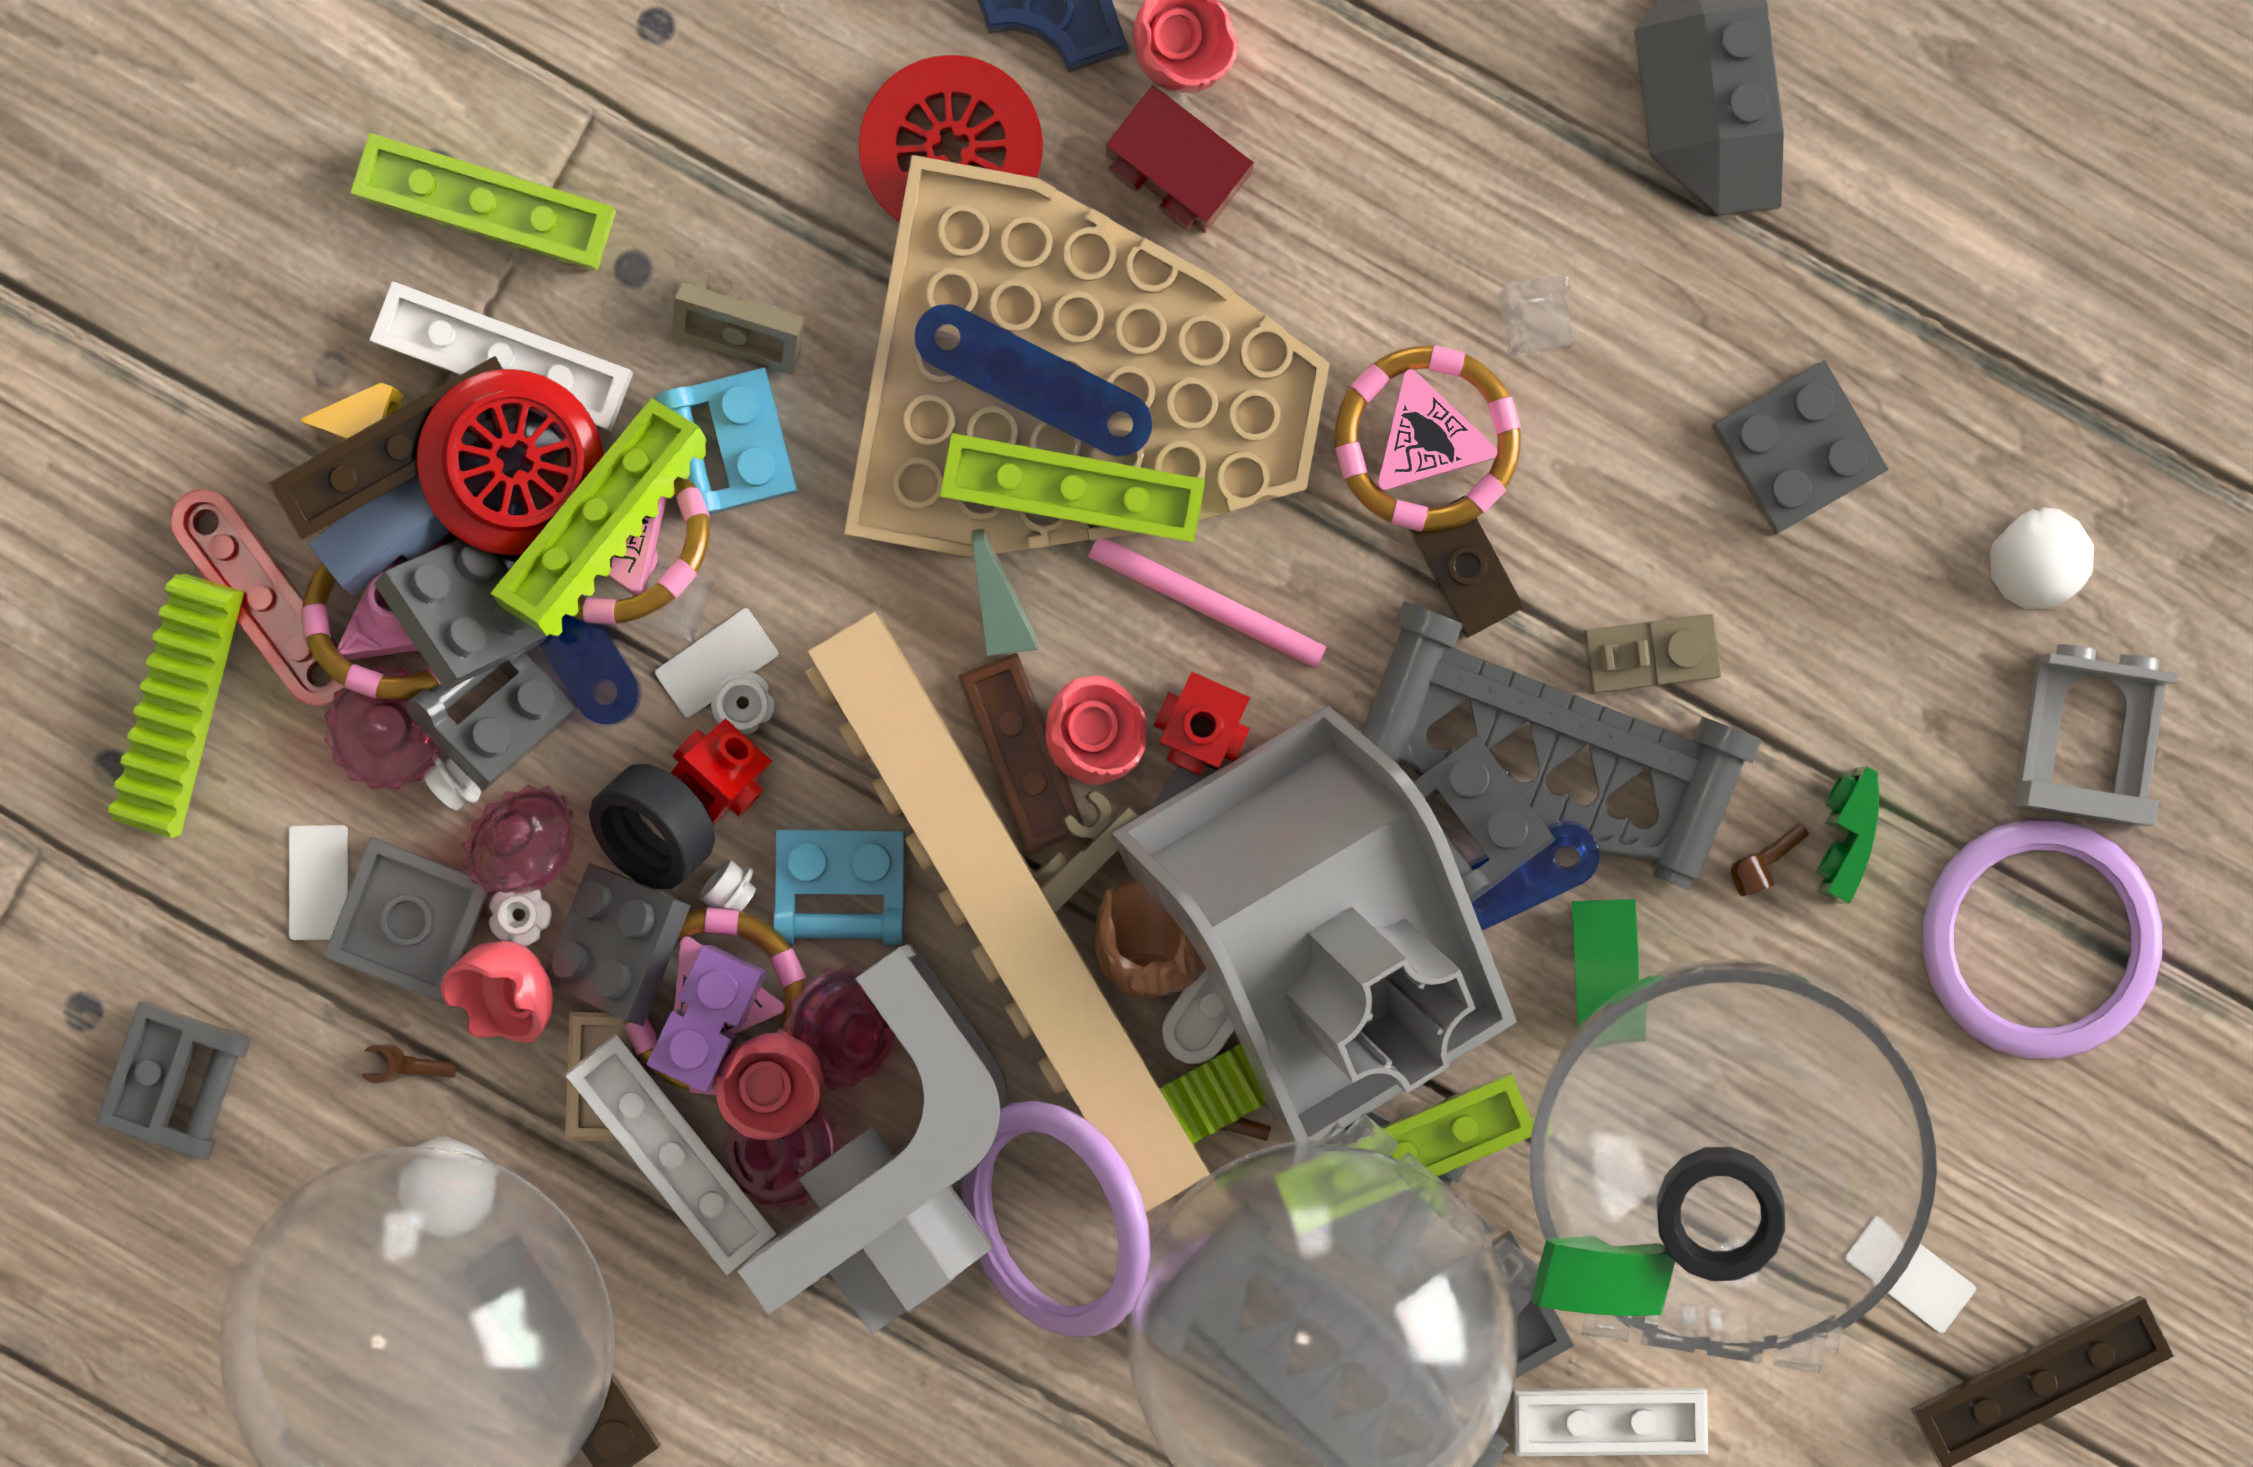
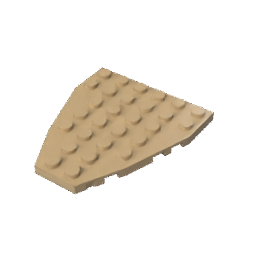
[844,155,1330,557]

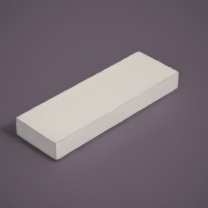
[1513,1387,1708,1456]

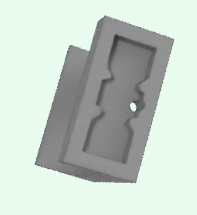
[2013,644,2178,827]

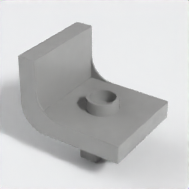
[1111,706,1517,1154]
[737,943,1008,1335]

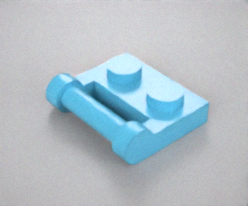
[655,367,798,515]
[774,830,905,946]

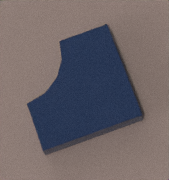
[978,0,1128,72]

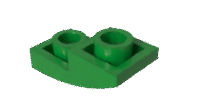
[1816,766,1880,904]
[1571,899,1642,1039]
[1530,1236,1675,1316]

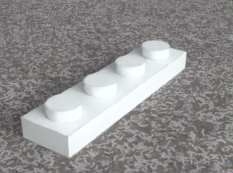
[369,281,633,432]
[564,1034,777,1276]

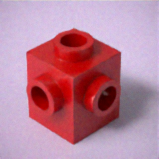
[1153,671,1250,776]
[671,718,772,826]

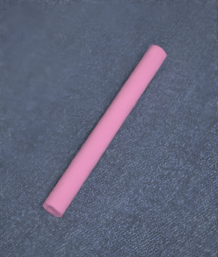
[1088,538,1327,669]

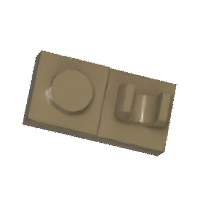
[671,271,805,375]
[1584,614,1721,694]
[1033,791,1138,913]

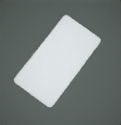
[655,608,779,718]
[289,825,348,940]
[1853,1220,1976,1333]

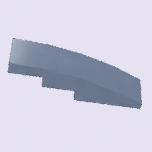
[308,410,565,596]

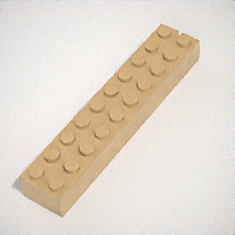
[805,611,1210,1213]

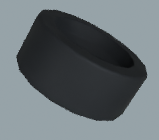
[589,764,715,889]
[1657,1146,1786,1282]

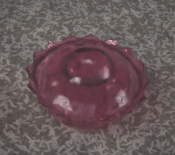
[324,666,441,790]
[462,784,573,895]
[784,965,895,1090]
[724,1103,840,1210]

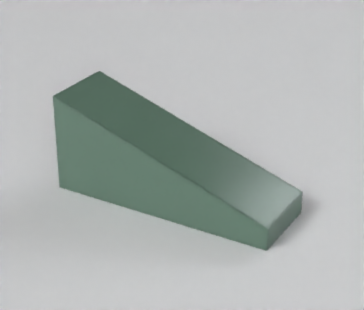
[972,529,1038,656]

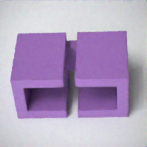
[646,944,768,1093]

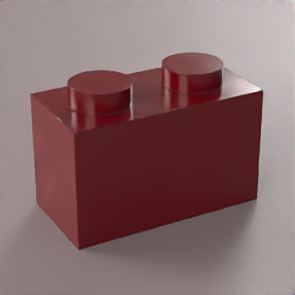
[1106,85,1254,233]

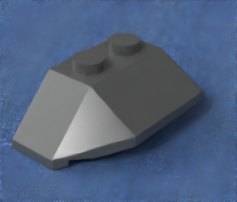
[1634,0,1784,216]

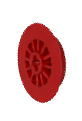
[859,55,1043,223]
[417,369,604,555]

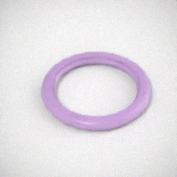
[1922,819,2162,1059]
[960,1101,1151,1337]

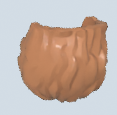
[1095,879,1206,999]

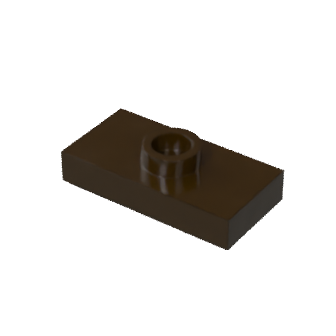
[1408,495,1525,638]

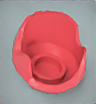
[1133,0,1238,94]
[1045,675,1148,785]
[440,940,554,1043]
[715,1033,825,1140]

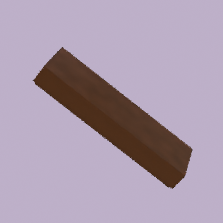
[958,653,1085,854]

